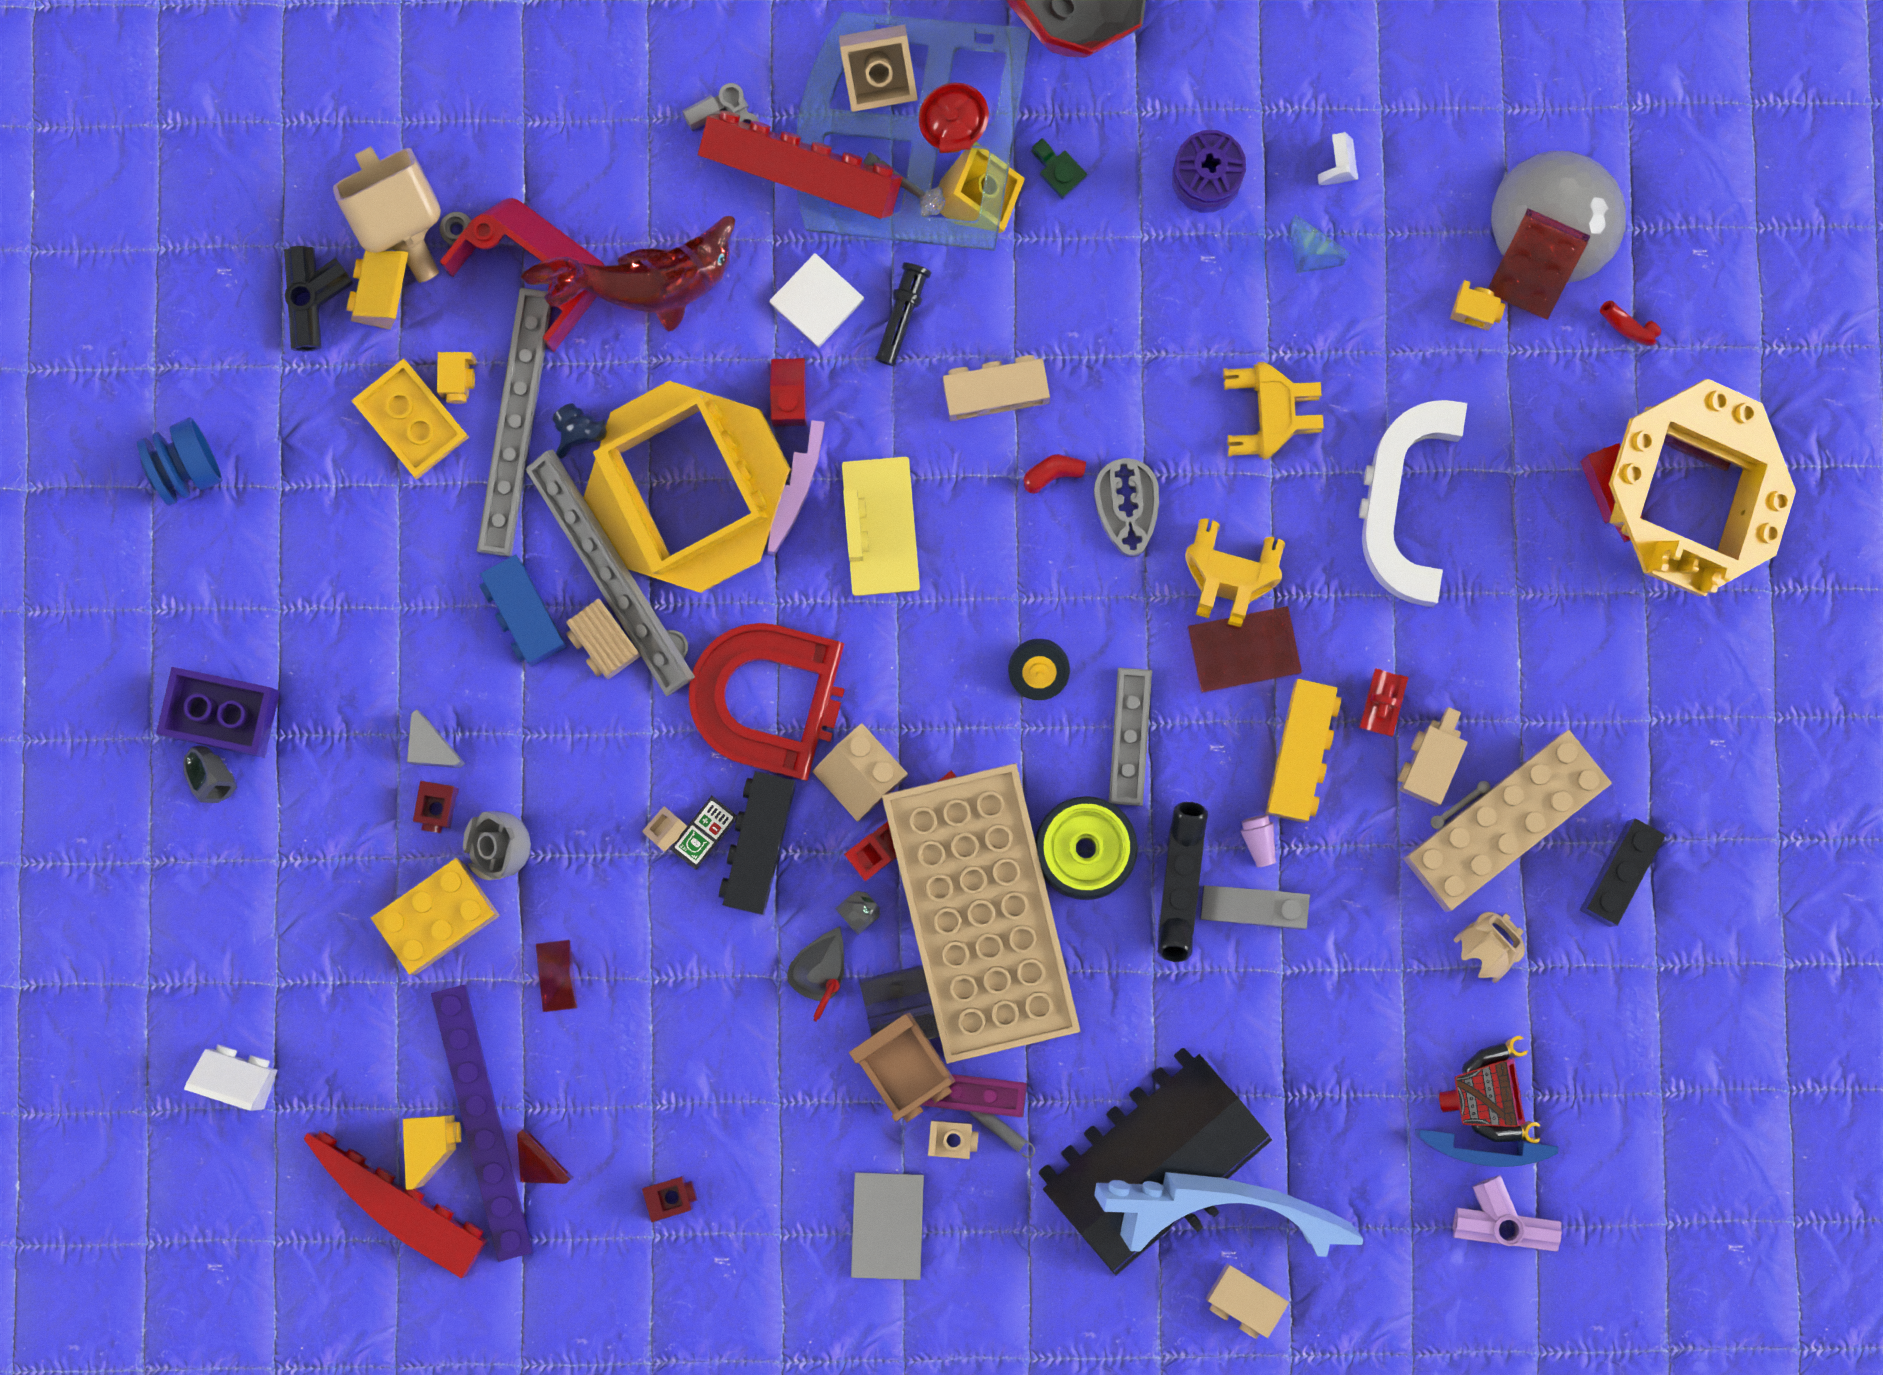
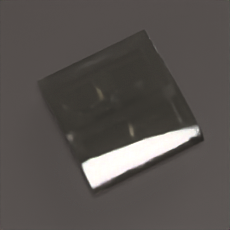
[859,965,940,1039]

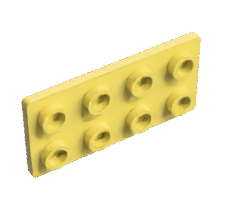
[842,457,920,596]

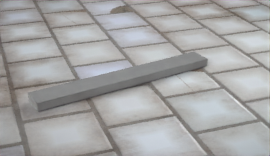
[477,288,553,557]
[525,449,695,697]

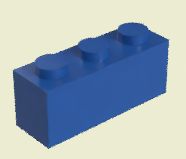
[479,554,567,667]

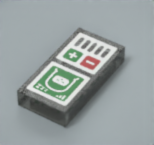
[669,795,737,871]

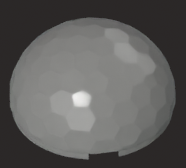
[1491,151,1626,284]

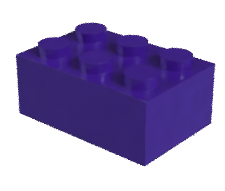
[156,667,280,758]

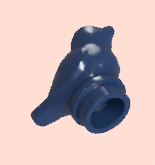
[552,403,607,459]

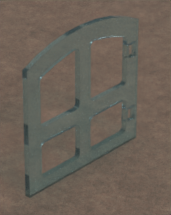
[796,11,1032,251]

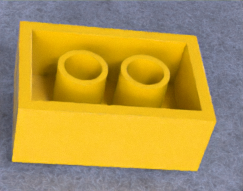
[371,858,500,975]

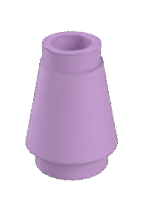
[1240,815,1276,867]

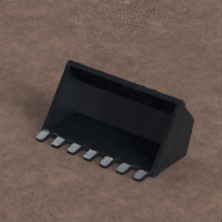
[1039,1048,1273,1276]

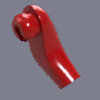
[1600,300,1662,346]
[1024,454,1086,494]

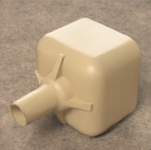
[333,146,441,283]

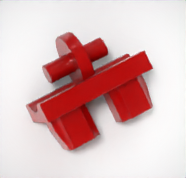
[1359,668,1408,737]

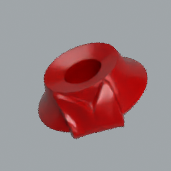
[919,83,989,153]

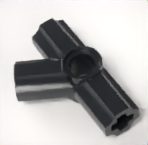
[284,246,353,352]

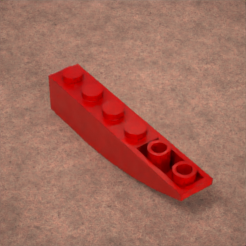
[304,1130,488,1278]

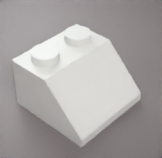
[184,1045,277,1111]

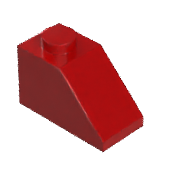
[770,358,807,427]

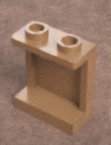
[849,1012,956,1123]

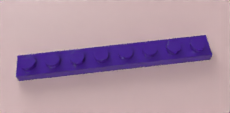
[431,985,533,1262]

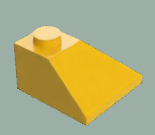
[930,142,1025,233]

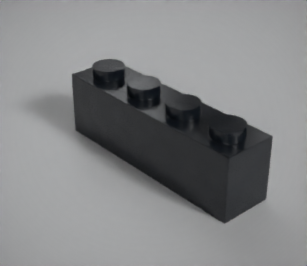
[718,771,796,916]

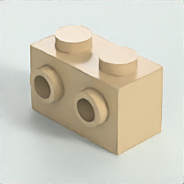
[1205,1263,1289,1339]

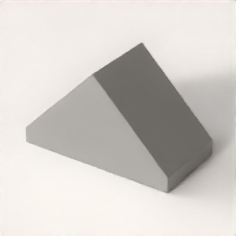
[407,709,465,768]

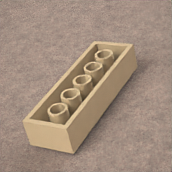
[1403,729,1612,912]

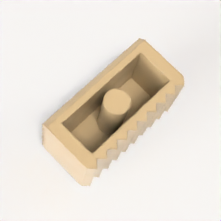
[566,599,641,680]

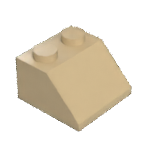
[812,723,908,822]

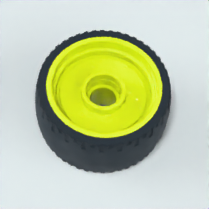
[1035,796,1138,900]

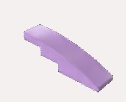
[768,420,825,556]

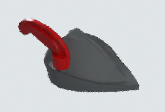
[787,926,844,1022]

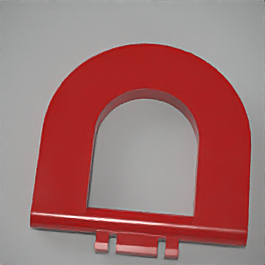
[689,623,845,781]

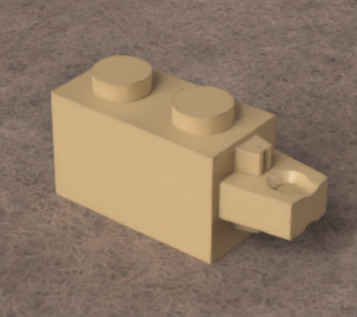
[1397,707,1468,807]

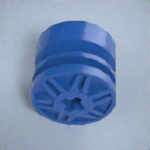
[137,417,222,506]

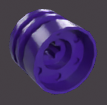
[1172,130,1246,213]

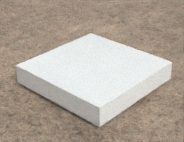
[769,253,864,348]

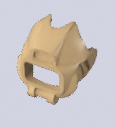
[1453,912,1525,983]

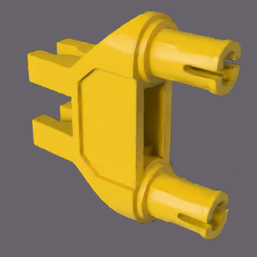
[1223,362,1324,460]
[1185,518,1285,627]

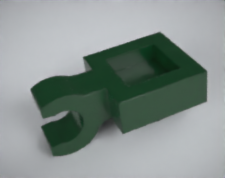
[1031,138,1088,199]

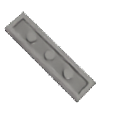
[1108,668,1152,806]

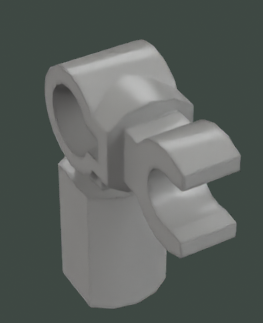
[682,83,759,131]

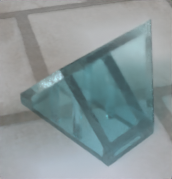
[1288,214,1351,273]

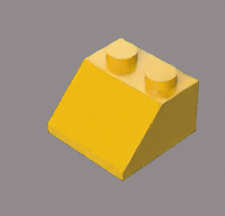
[346,250,408,330]
[403,1115,461,1190]

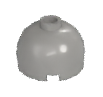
[463,811,531,881]

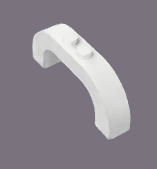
[1359,400,1467,607]

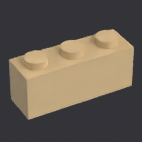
[943,355,1050,421]

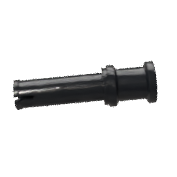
[875,262,932,366]

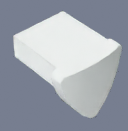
[1318,132,1358,185]

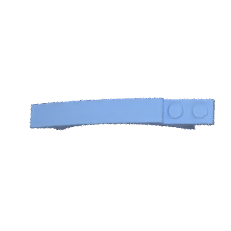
[1094,1172,1363,1257]

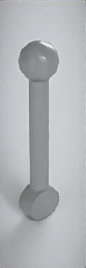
[1430,781,1490,829]

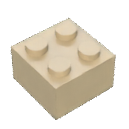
[839,24,918,112]

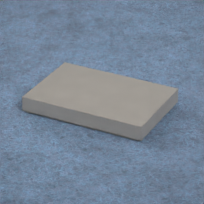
[851,1172,924,1280]

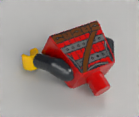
[1439,1036,1541,1143]

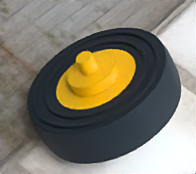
[1008,639,1070,700]

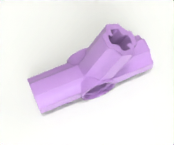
[1452,1175,1562,1252]

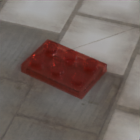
[1487,208,1590,320]
[1187,606,1302,694]

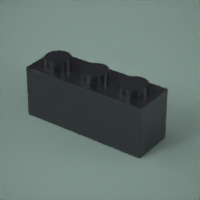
[1580,818,1666,927]

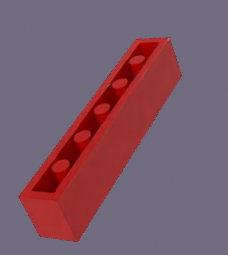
[698,111,903,219]

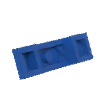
[1415,1129,1558,1167]

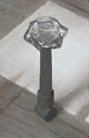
[862,151,946,217]

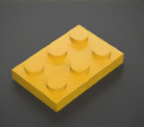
[351,358,469,480]

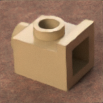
[928,1120,979,1159]

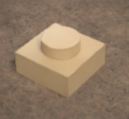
[642,806,687,852]

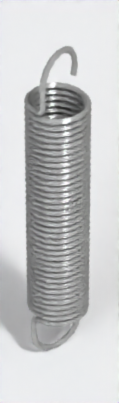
[970,1111,1035,1158]

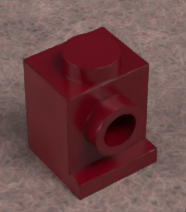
[413,781,459,834]
[642,1176,698,1222]

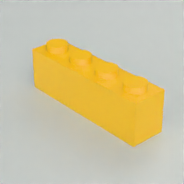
[1265,679,1341,823]

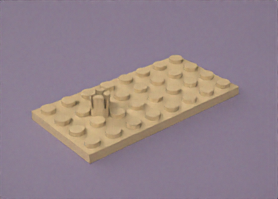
[882,763,1081,1064]

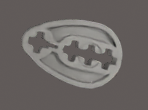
[1094,458,1159,557]

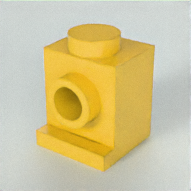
[1450,280,1506,331]
[437,352,476,404]

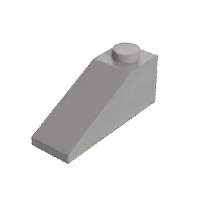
[1200,885,1310,930]

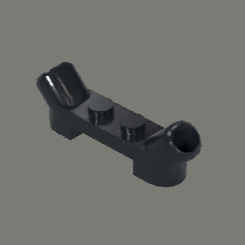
[1157,802,1208,962]

